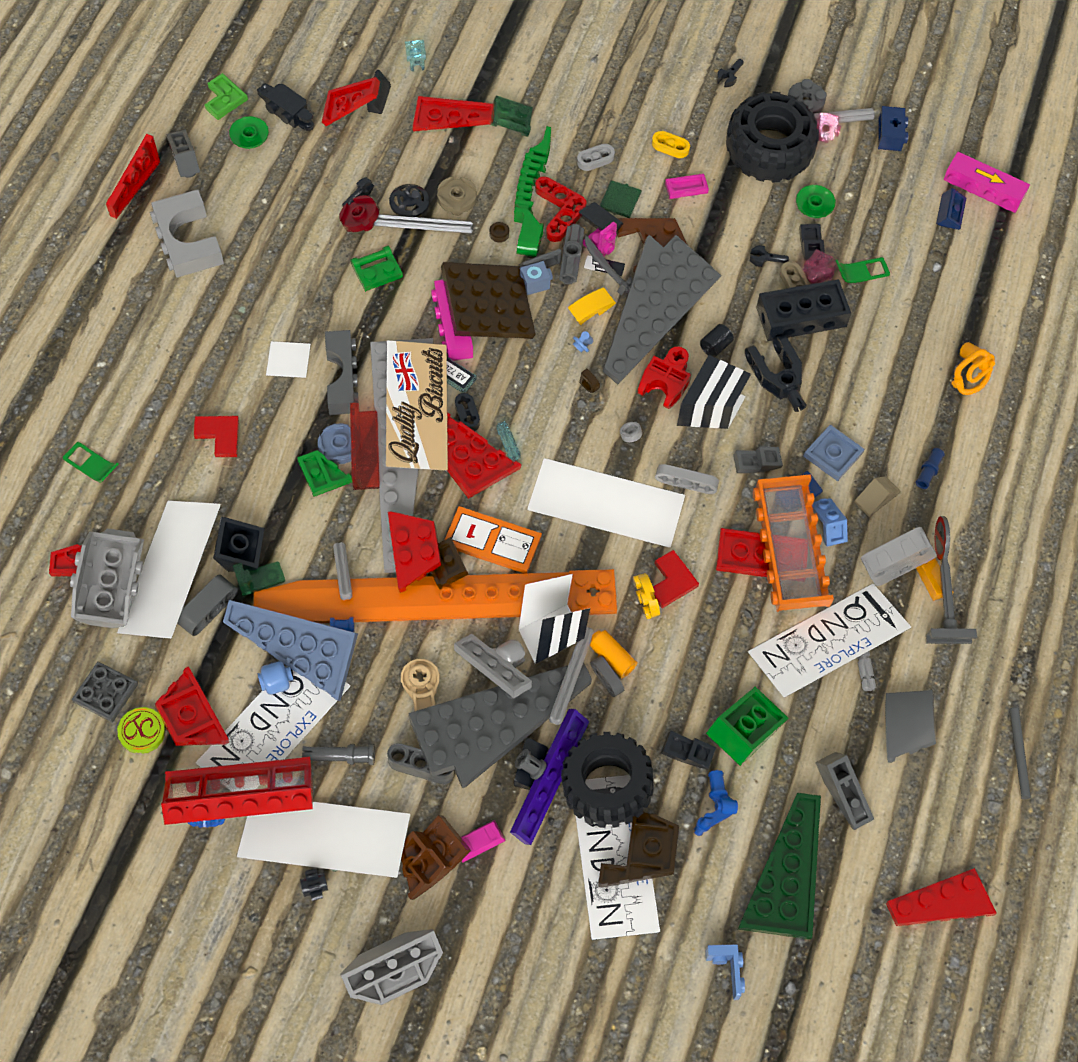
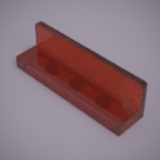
[350,403,380,490]

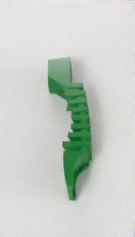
[514,126,551,257]

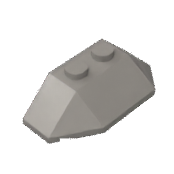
[340,929,443,1005]

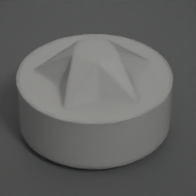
[620,422,642,442]

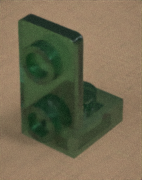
[233,561,286,596]

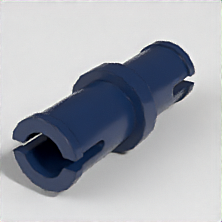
[915,448,945,489]

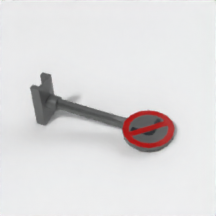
[926,516,977,644]

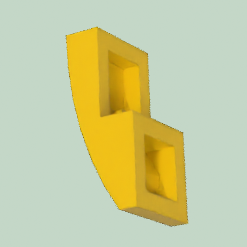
[568,287,616,325]

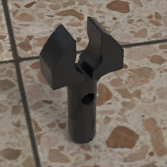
[717,59,744,88]
[342,177,374,207]
[750,245,789,267]

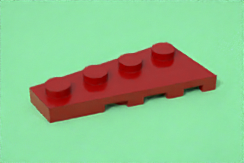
[413,96,496,132]
[106,133,160,219]
[886,868,997,926]

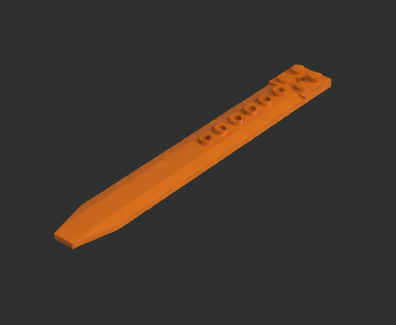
[253,569,617,623]

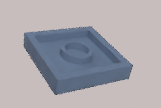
[803,425,865,481]

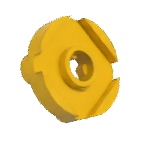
[633,573,660,620]

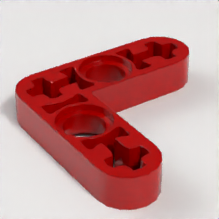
[535,177,586,242]

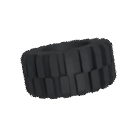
[561,732,654,828]

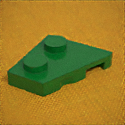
[297,450,353,497]

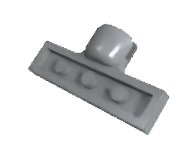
[454,634,532,698]

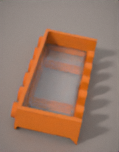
[753,474,834,612]

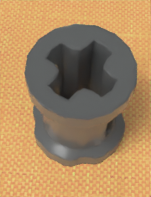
[515,749,547,780]

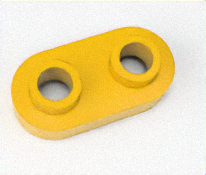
[652,131,690,158]

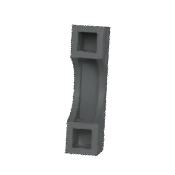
[325,330,359,415]

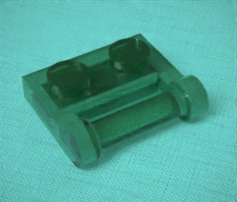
[490,95,533,137]

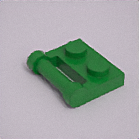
[350,245,403,292]

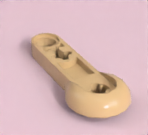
[401,659,440,711]

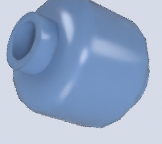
[257,661,293,695]

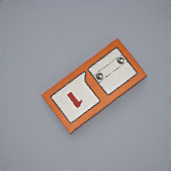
[445,506,542,574]

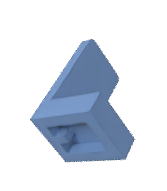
[812,498,848,546]
[705,945,745,1000]

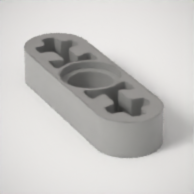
[655,464,719,494]

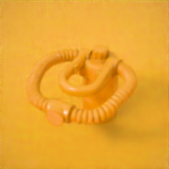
[952,342,995,395]

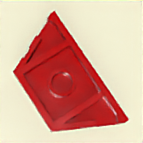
[388,511,442,593]
[155,666,229,746]

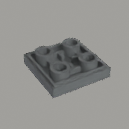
[71,661,138,723]

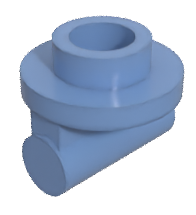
[573,331,593,353]

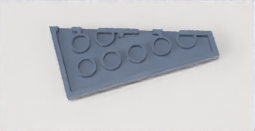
[223,600,358,701]

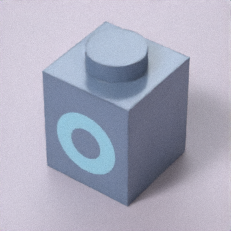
[520,261,553,295]

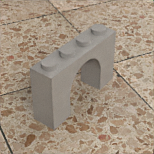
[150,190,224,278]

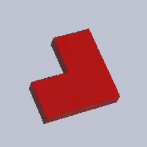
[194,416,239,457]
[653,550,699,609]

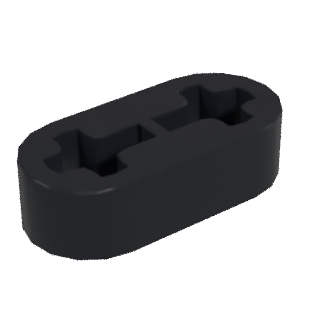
[455,393,480,431]

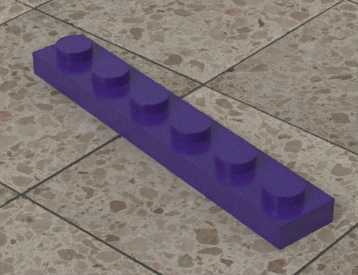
[510,709,589,845]

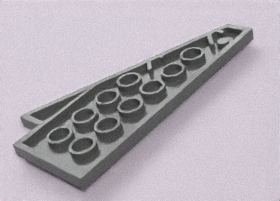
[602,235,722,385]
[408,662,592,788]

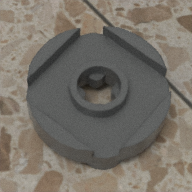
[788,79,827,114]

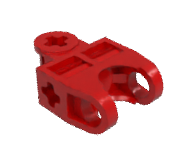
[637,347,691,409]

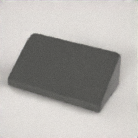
[518,249,561,268]

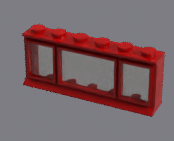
[161,757,313,825]

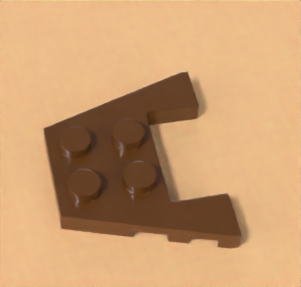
[616,218,688,273]

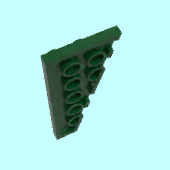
[737,792,821,940]

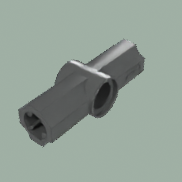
[559,224,585,285]

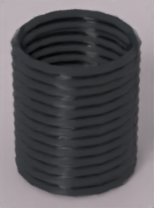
[700,324,734,357]

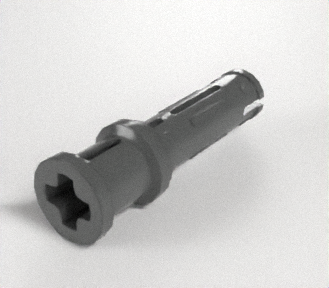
[302,744,375,765]

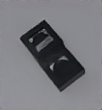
[799,224,825,261]
[661,731,716,769]

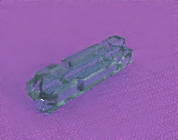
[497,422,521,461]

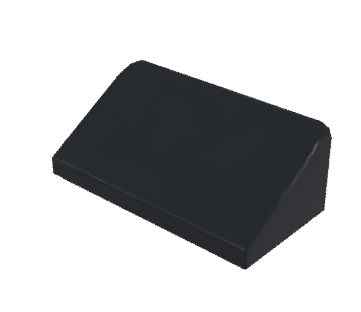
[367,70,391,114]
[579,202,623,232]
[514,738,549,790]

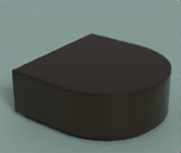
[579,368,600,393]

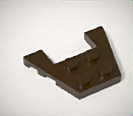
[598,811,679,888]

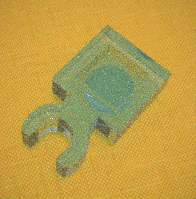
[405,40,426,71]

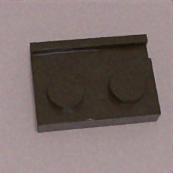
[431,537,469,589]

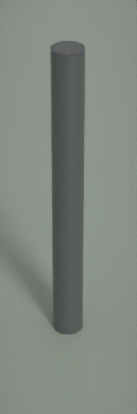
[1010,707,1031,799]

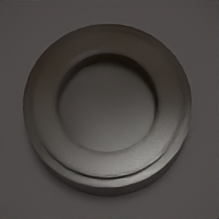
[489,222,510,243]

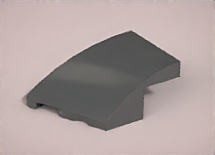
[885,690,936,763]

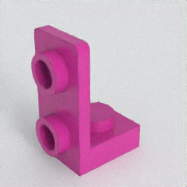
[583,222,617,256]

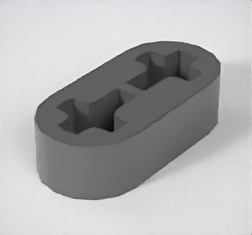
[590,656,625,697]

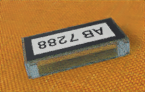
[447,357,477,393]

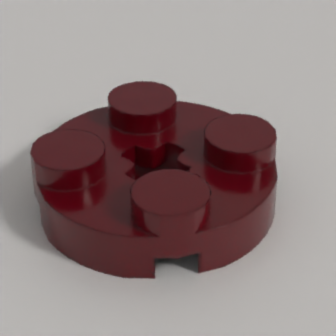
[339,195,380,232]

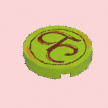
[117,707,166,754]

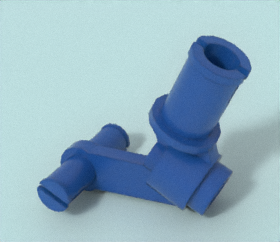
[694,770,738,836]

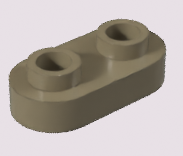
[780,262,810,288]

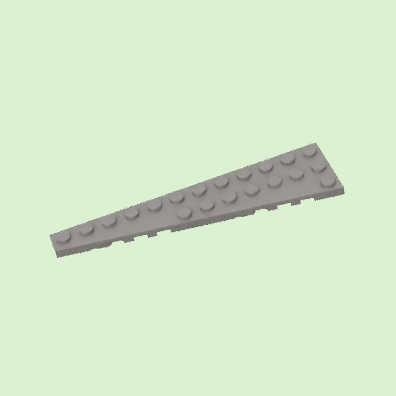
[370,338,434,573]

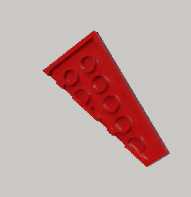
[447,412,522,499]

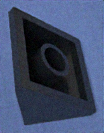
[213,516,265,572]

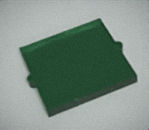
[600,180,642,218]

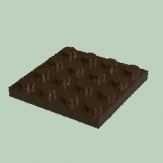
[441,262,536,339]

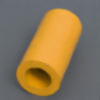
[590,630,638,679]

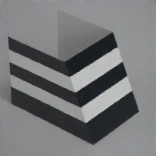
[677,355,751,429]
[519,574,590,664]

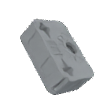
[861,527,937,586]

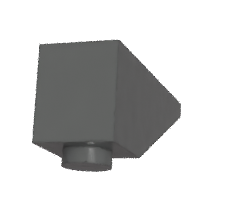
[166,129,200,178]
[815,752,874,830]

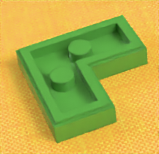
[205,73,248,120]

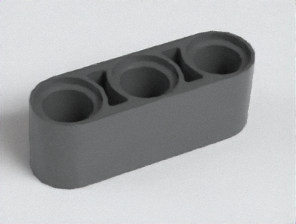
[177,575,238,636]
[387,743,454,784]

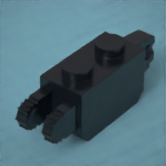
[257,83,314,131]

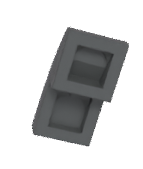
[733,447,783,473]

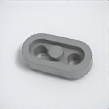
[577,144,615,171]

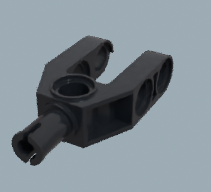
[745,334,807,412]

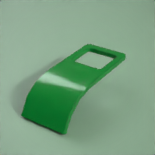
[835,257,890,283]
[63,442,118,483]

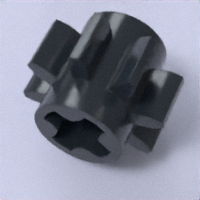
[300,868,328,901]

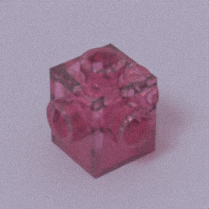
[816,111,841,143]
[803,249,838,284]

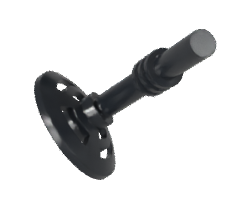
[389,184,429,217]

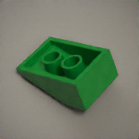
[706,687,789,766]

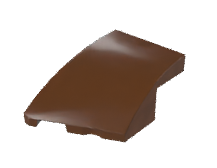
[401,815,471,900]

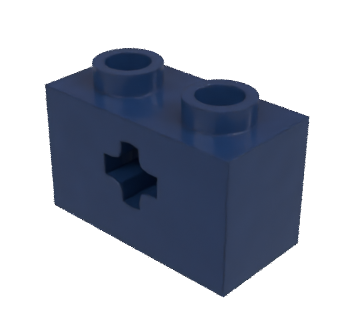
[878,106,908,151]

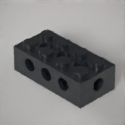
[756,279,851,341]

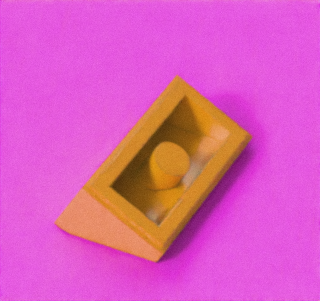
[916,558,954,601]

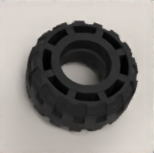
[726,91,819,183]

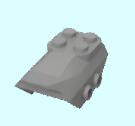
[70,528,144,628]

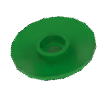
[229,116,269,149]
[796,185,836,218]

